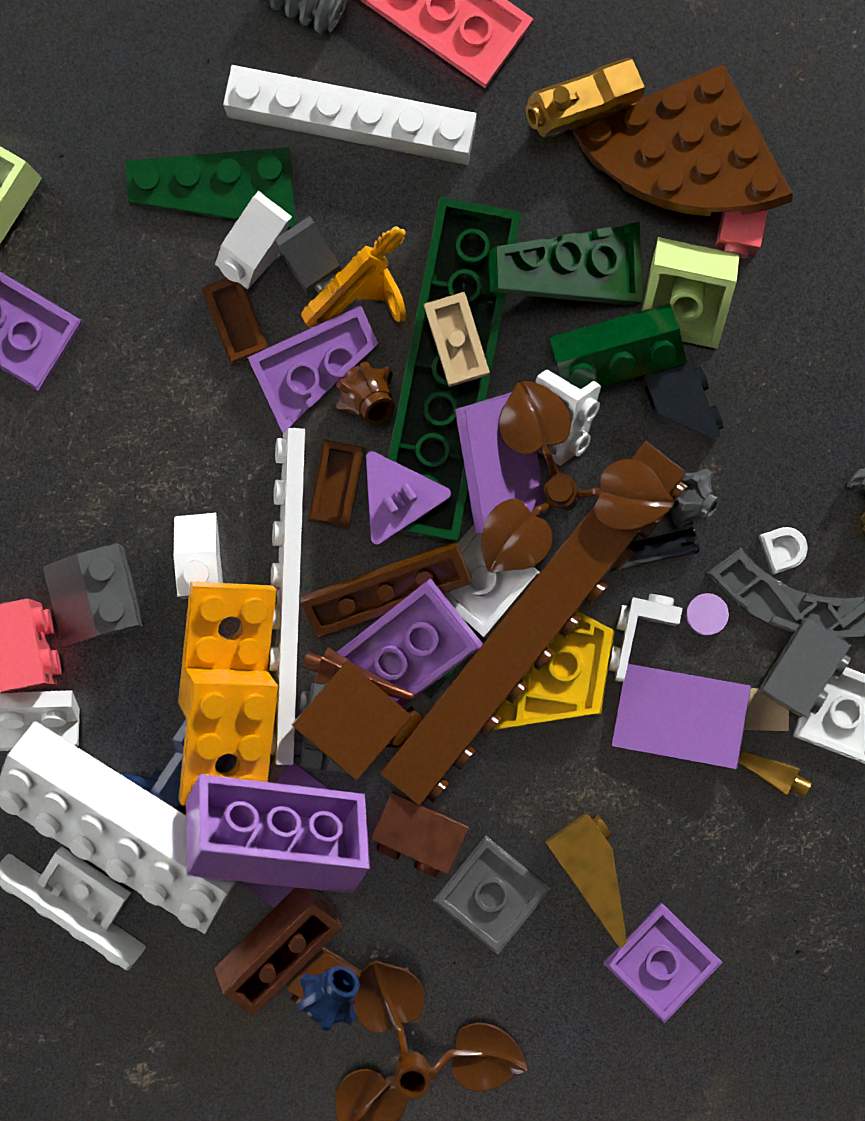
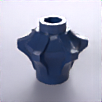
[297,966,359,1031]

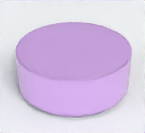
[686,593,729,636]

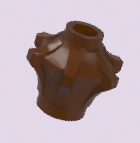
[335,362,395,425]

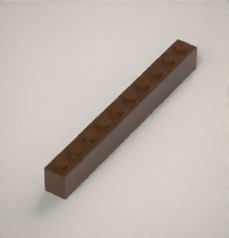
[380,441,687,806]

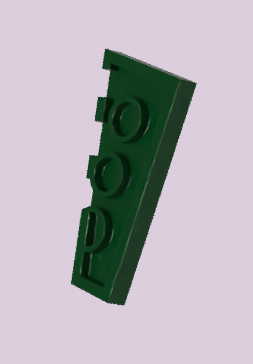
[125,147,296,230]
[489,222,643,306]

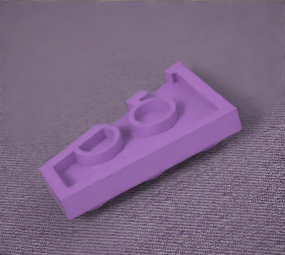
[247,306,378,433]

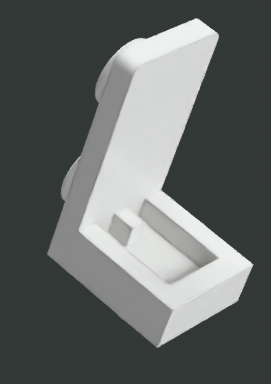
[608,594,682,682]

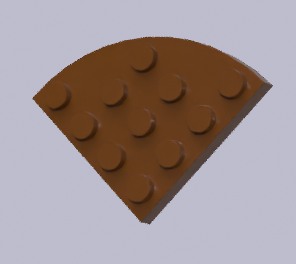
[573,64,793,216]

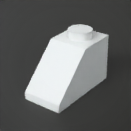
[215,191,292,289]
[174,513,223,599]

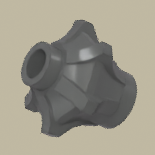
[669,469,719,530]

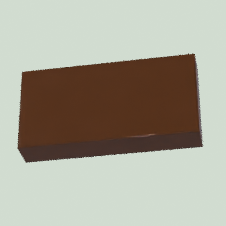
[201,278,269,366]
[308,439,365,529]

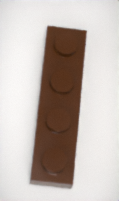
[300,541,472,638]

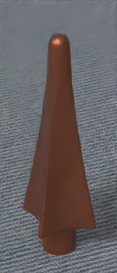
[302,648,414,701]

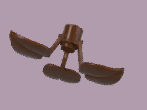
[481,381,674,573]
[335,961,527,1121]

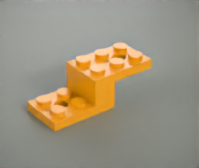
[178,582,278,805]

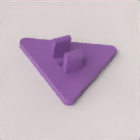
[366,451,451,545]

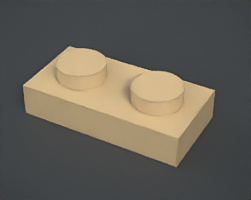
[424,292,490,387]

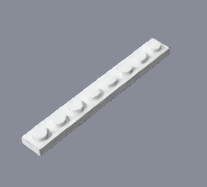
[268,428,305,765]

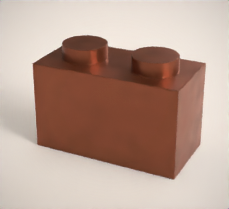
[371,792,469,878]

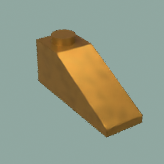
[545,812,627,948]

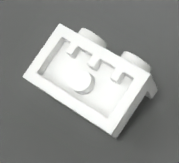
[536,370,601,466]
[0,690,80,751]

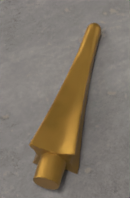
[738,749,812,798]

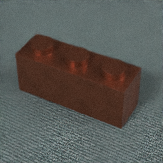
[214,887,342,1017]

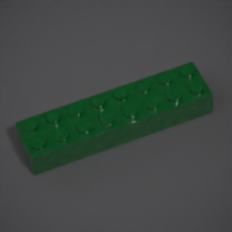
[388,197,522,543]

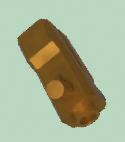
[526,58,645,138]

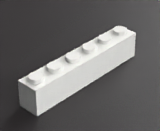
[223,65,476,165]

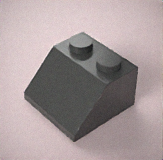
[43,543,144,648]

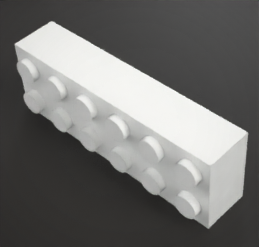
[0,721,238,934]

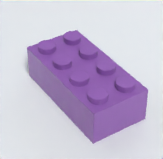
[186,774,369,894]

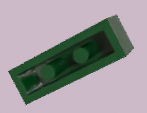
[549,303,687,390]

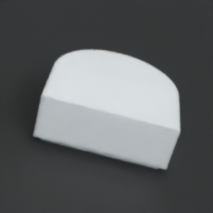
[758,527,808,575]

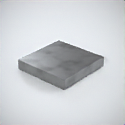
[433,835,551,955]

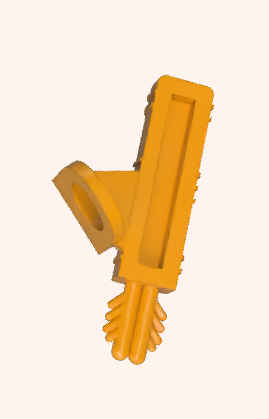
[301,226,406,327]

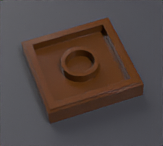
[291,660,411,781]

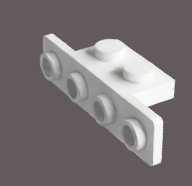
[0,846,146,970]

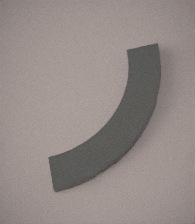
[706,548,865,640]

